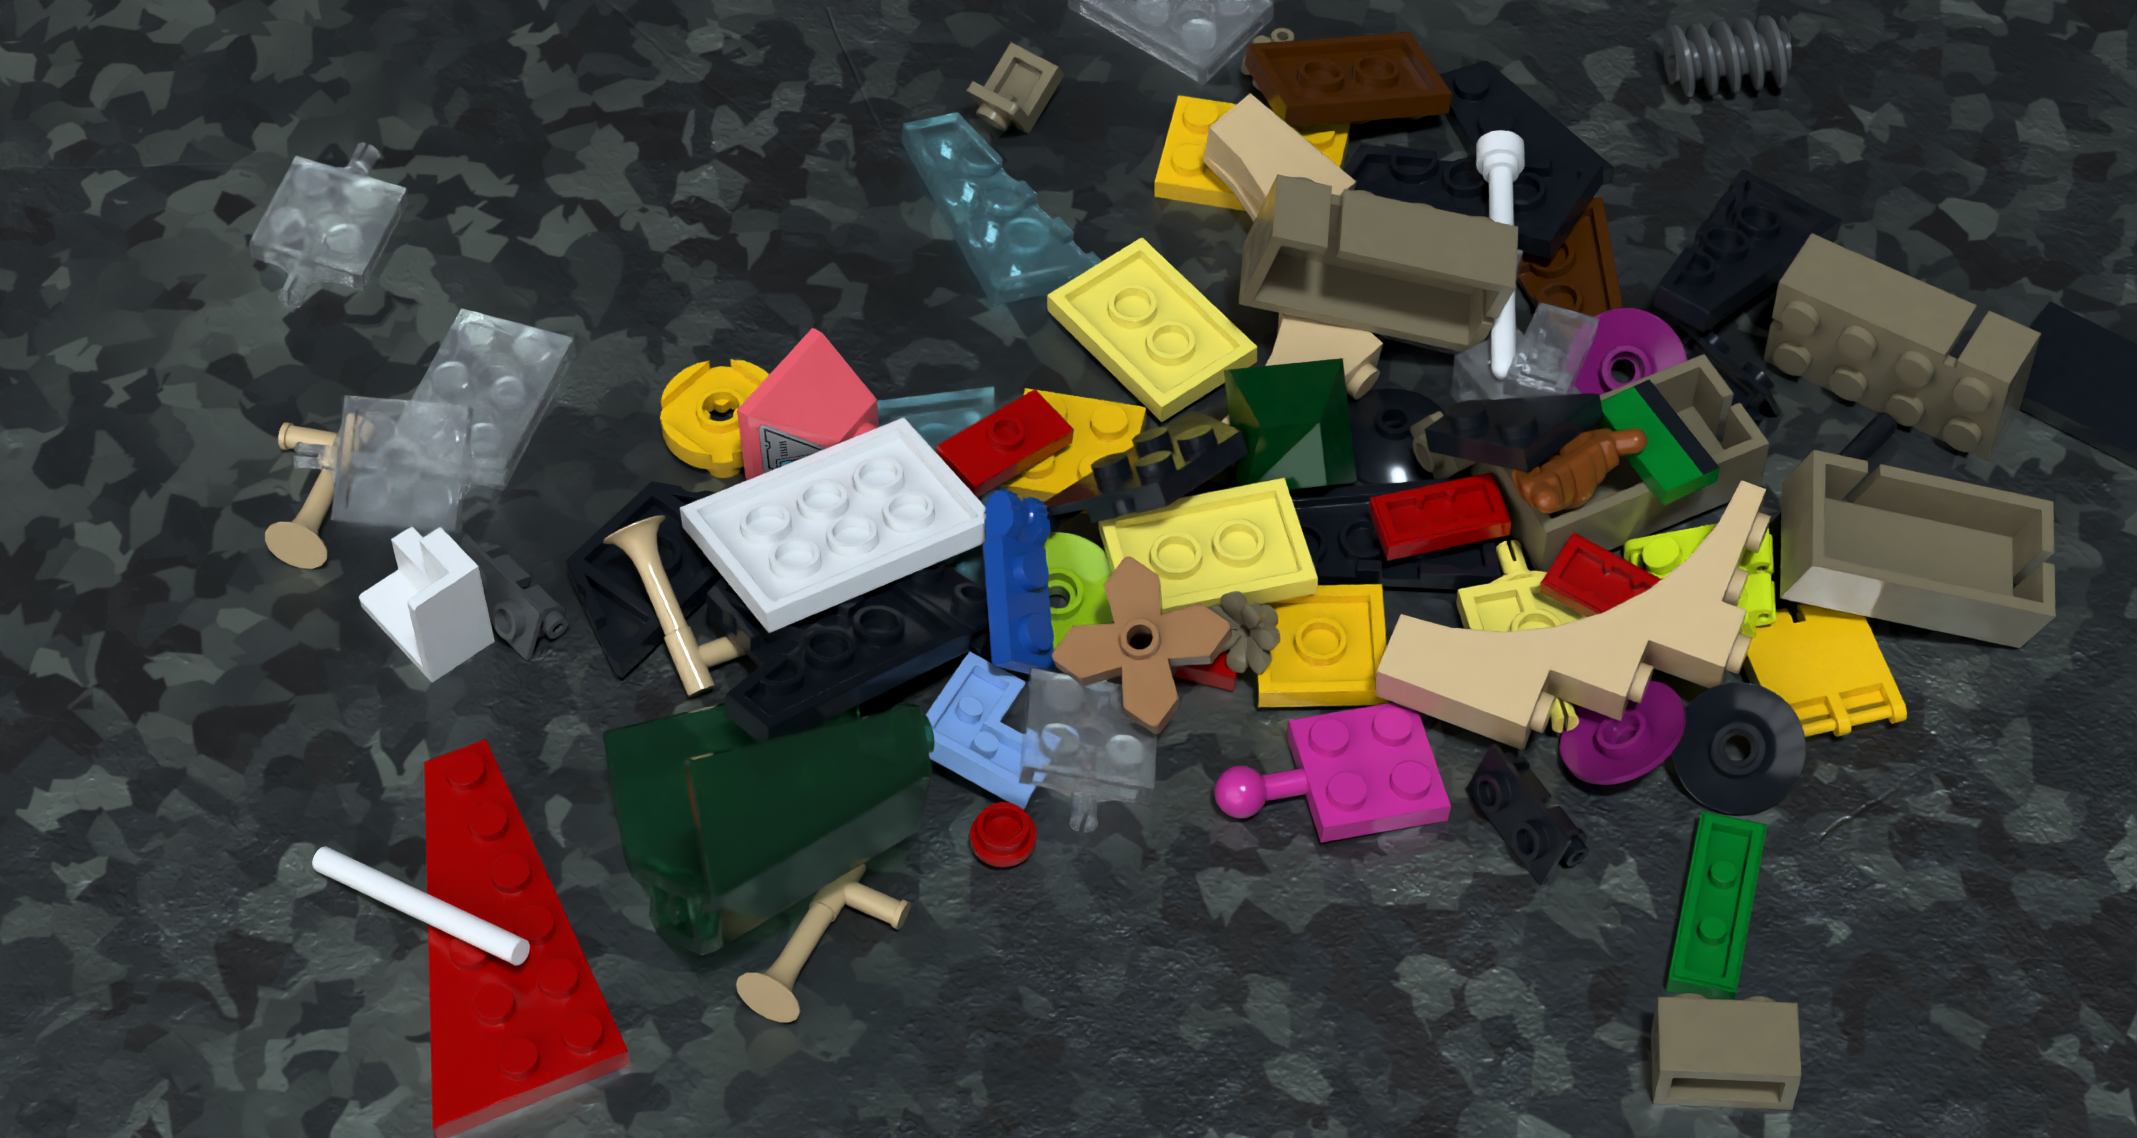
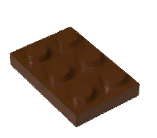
[1245,32,1452,129]

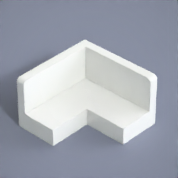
[359,526,495,683]

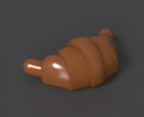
[1512,428,1647,514]

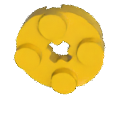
[660,359,769,478]

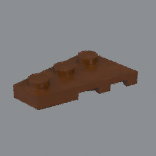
[1516,197,1623,356]

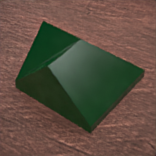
[1224,358,1357,490]

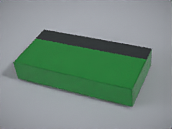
[1598,379,1720,506]

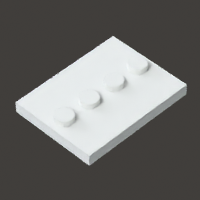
[680,417,986,633]

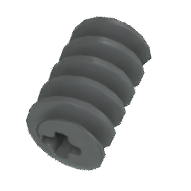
[1663,14,1792,97]

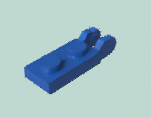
[983,489,1055,677]

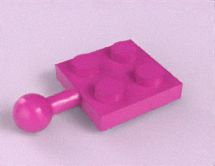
[1214,703,1451,843]

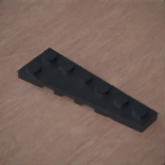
[1289,476,1501,591]

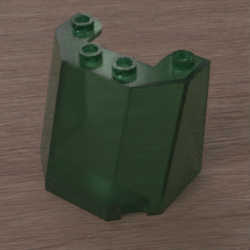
[603,702,935,955]

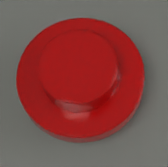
[970,802,1037,867]

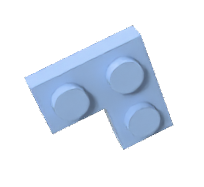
[908,651,1057,810]

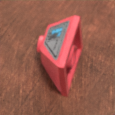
[737,328,879,481]

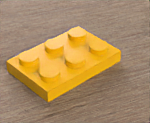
[1155,95,1351,211]

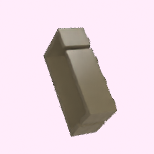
[1239,174,1518,354]
[1763,233,2041,461]
[1480,354,1770,572]
[1780,450,2056,648]

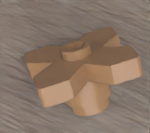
[1052,557,1232,734]

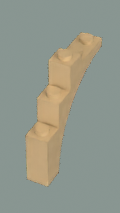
[1203,93,1383,469]
[1376,480,1771,750]

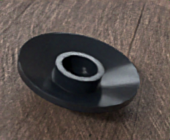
[1348,388,1446,485]
[1672,682,1806,815]

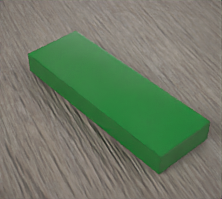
[1666,811,1768,1000]

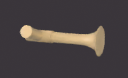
[265,415,372,569]
[603,515,746,697]
[736,853,911,1023]

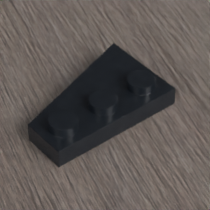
[1439,61,1614,185]

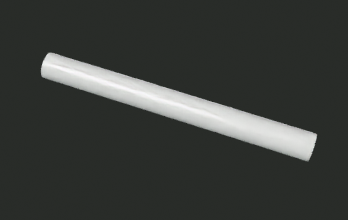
[312,846,530,965]

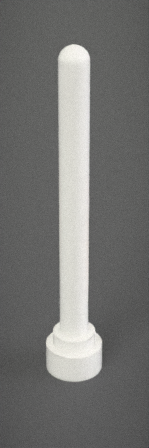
[1476,130,1525,380]

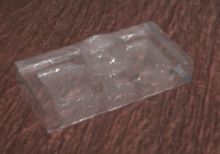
[1502,302,1599,398]

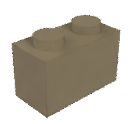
[1651,993,1801,1110]

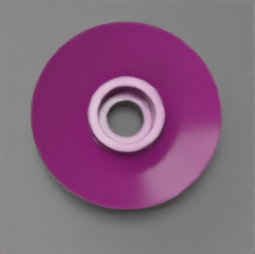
[1564,308,1687,395]
[1560,680,1686,785]

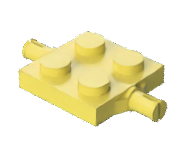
[1456,540,1586,733]

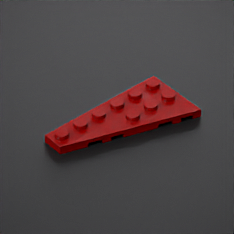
[424,739,631,1138]

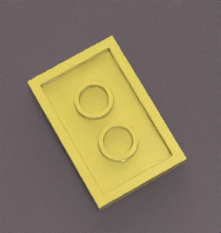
[1047,237,1258,422]
[1099,478,1318,614]

